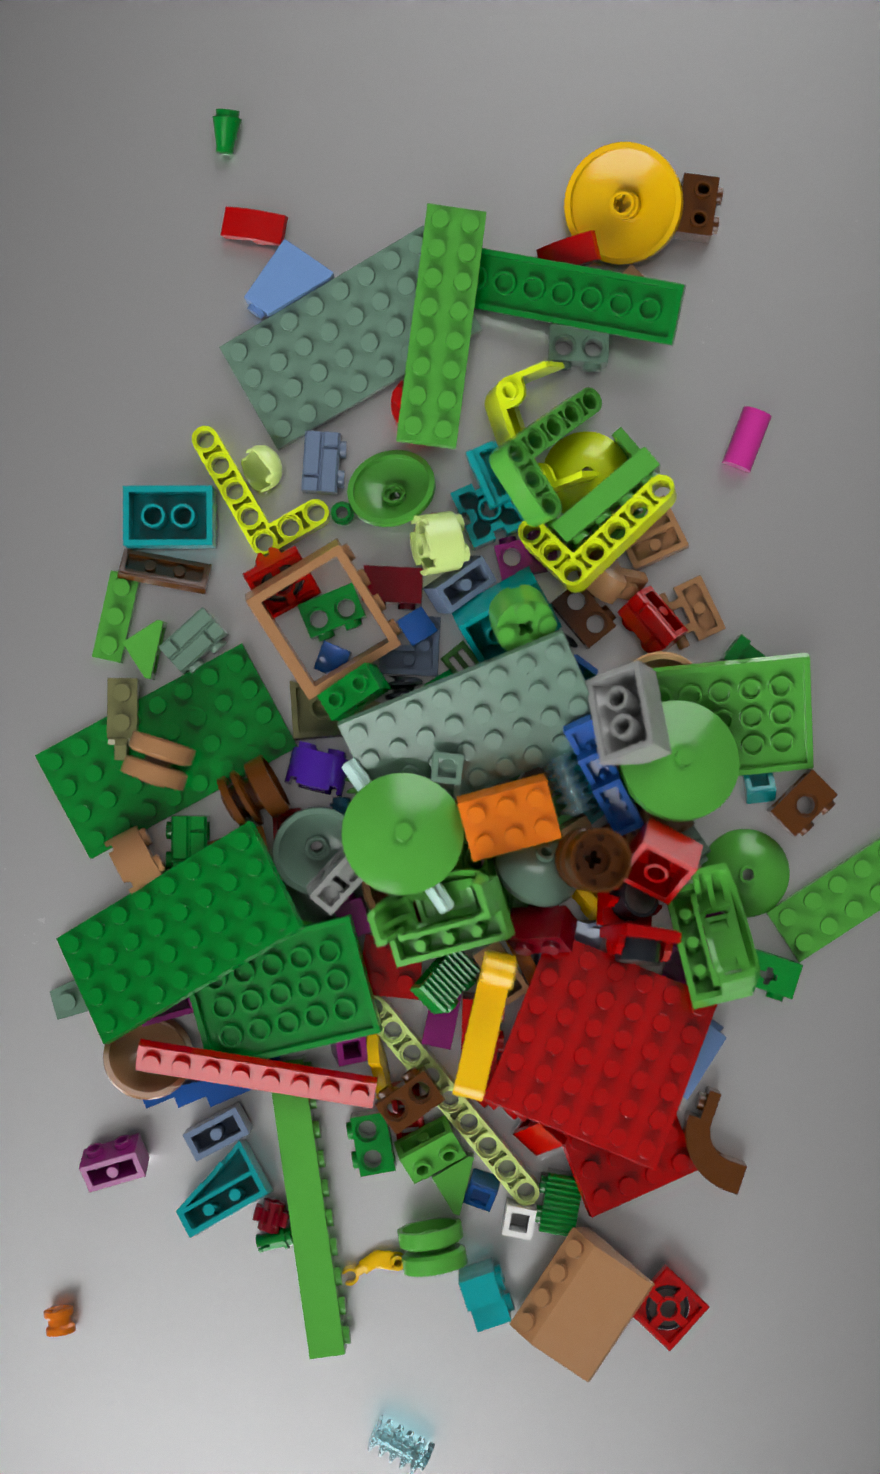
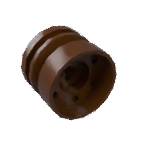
[217,755,292,826]
[555,828,632,892]

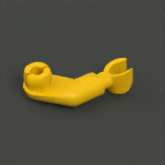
[342,1250,404,1286]

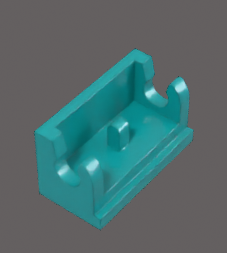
[466,441,512,511]

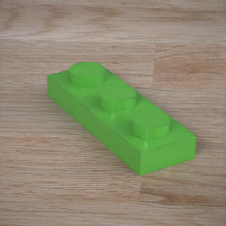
[92,570,141,664]

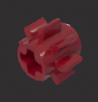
[252,1198,289,1234]

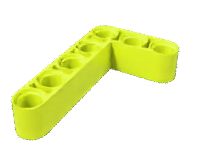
[192,426,331,555]
[518,474,677,593]

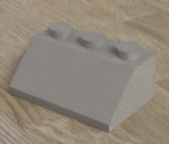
[585,660,672,765]

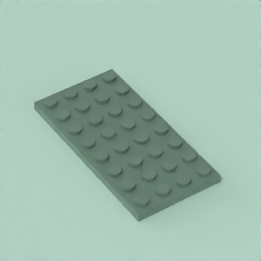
[219,226,483,451]
[338,629,592,796]

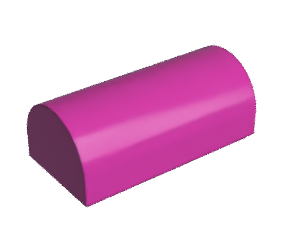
[722,406,772,473]

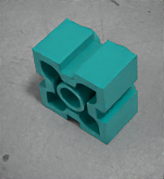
[450,483,524,551]

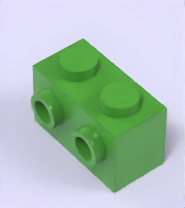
[393,1115,467,1184]

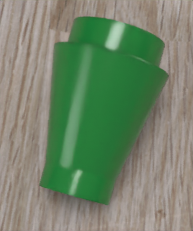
[212,109,242,154]

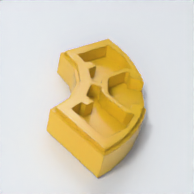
[366,1034,391,1104]

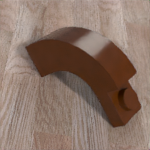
[683,1086,747,1195]

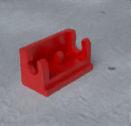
[513,1119,568,1156]

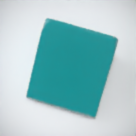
[742,772,777,804]

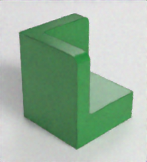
[720,634,765,661]

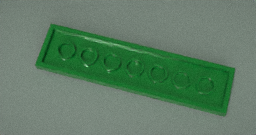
[474,248,686,346]

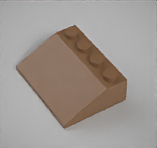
[509,1227,655,1382]

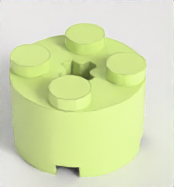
[410,511,470,576]

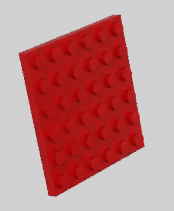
[484,940,718,1170]

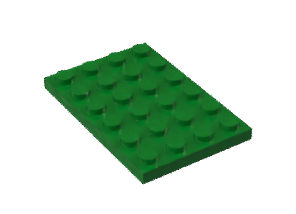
[189,914,383,1059]

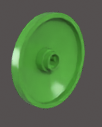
[619,700,739,822]
[341,773,464,896]

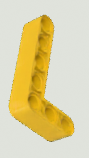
[452,949,517,1101]

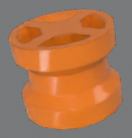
[43,1305,76,1337]

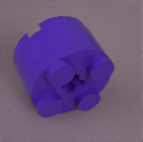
[284,741,349,797]

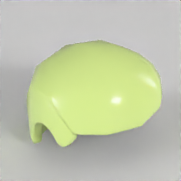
[241,445,282,493]

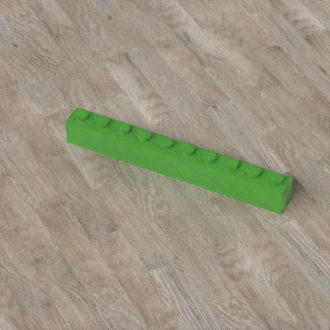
[272,1054,351,1359]

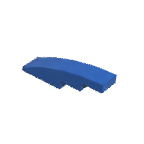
[563,714,644,836]
[142,1079,252,1109]

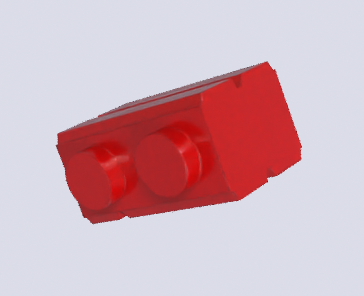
[617,585,688,653]

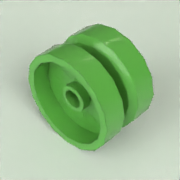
[397,1217,468,1277]

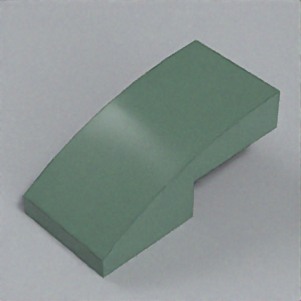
[430,751,464,807]

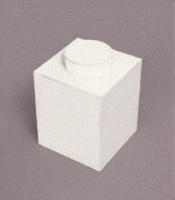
[501,1198,537,1241]

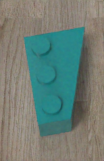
[176,1139,274,1238]

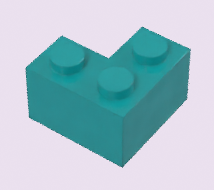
[458,1257,515,1332]

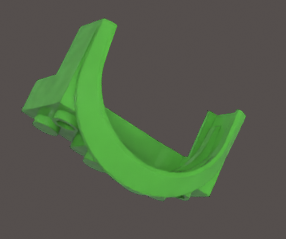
[544,427,660,552]
[667,862,761,1009]
[367,869,515,967]

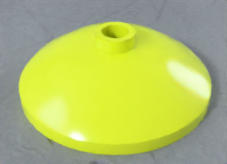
[544,431,628,514]

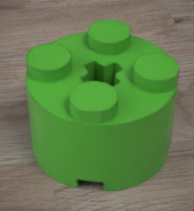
[489,585,557,651]

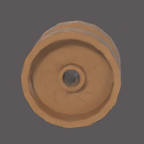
[120,731,196,791]

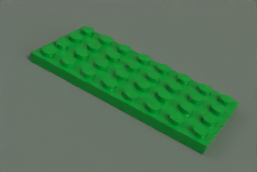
[35,643,298,859]
[56,821,305,1044]

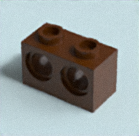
[550,589,616,650]
[375,1066,445,1135]

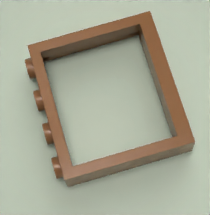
[245,538,402,700]

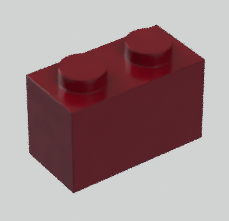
[362,565,424,611]
[506,905,578,956]

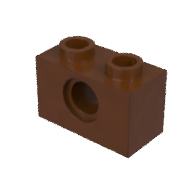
[766,769,838,837]

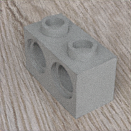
[306,846,362,915]

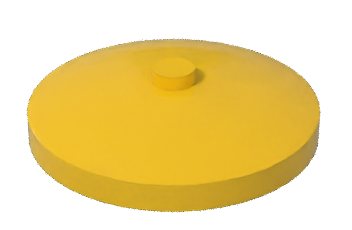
[564,142,683,265]

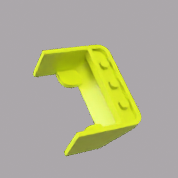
[485,361,600,493]

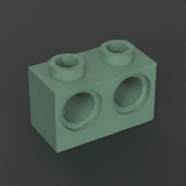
[548,324,609,372]

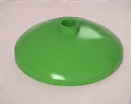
[347,450,436,527]
[701,829,790,918]

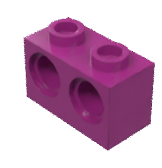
[494,530,558,581]

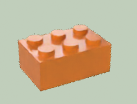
[456,773,562,862]

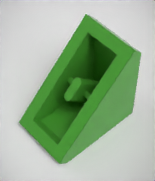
[122,620,168,680]
[432,1151,474,1216]

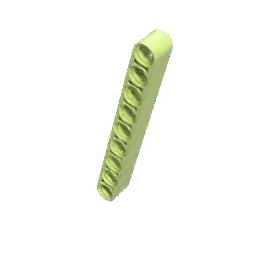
[373,995,540,1206]

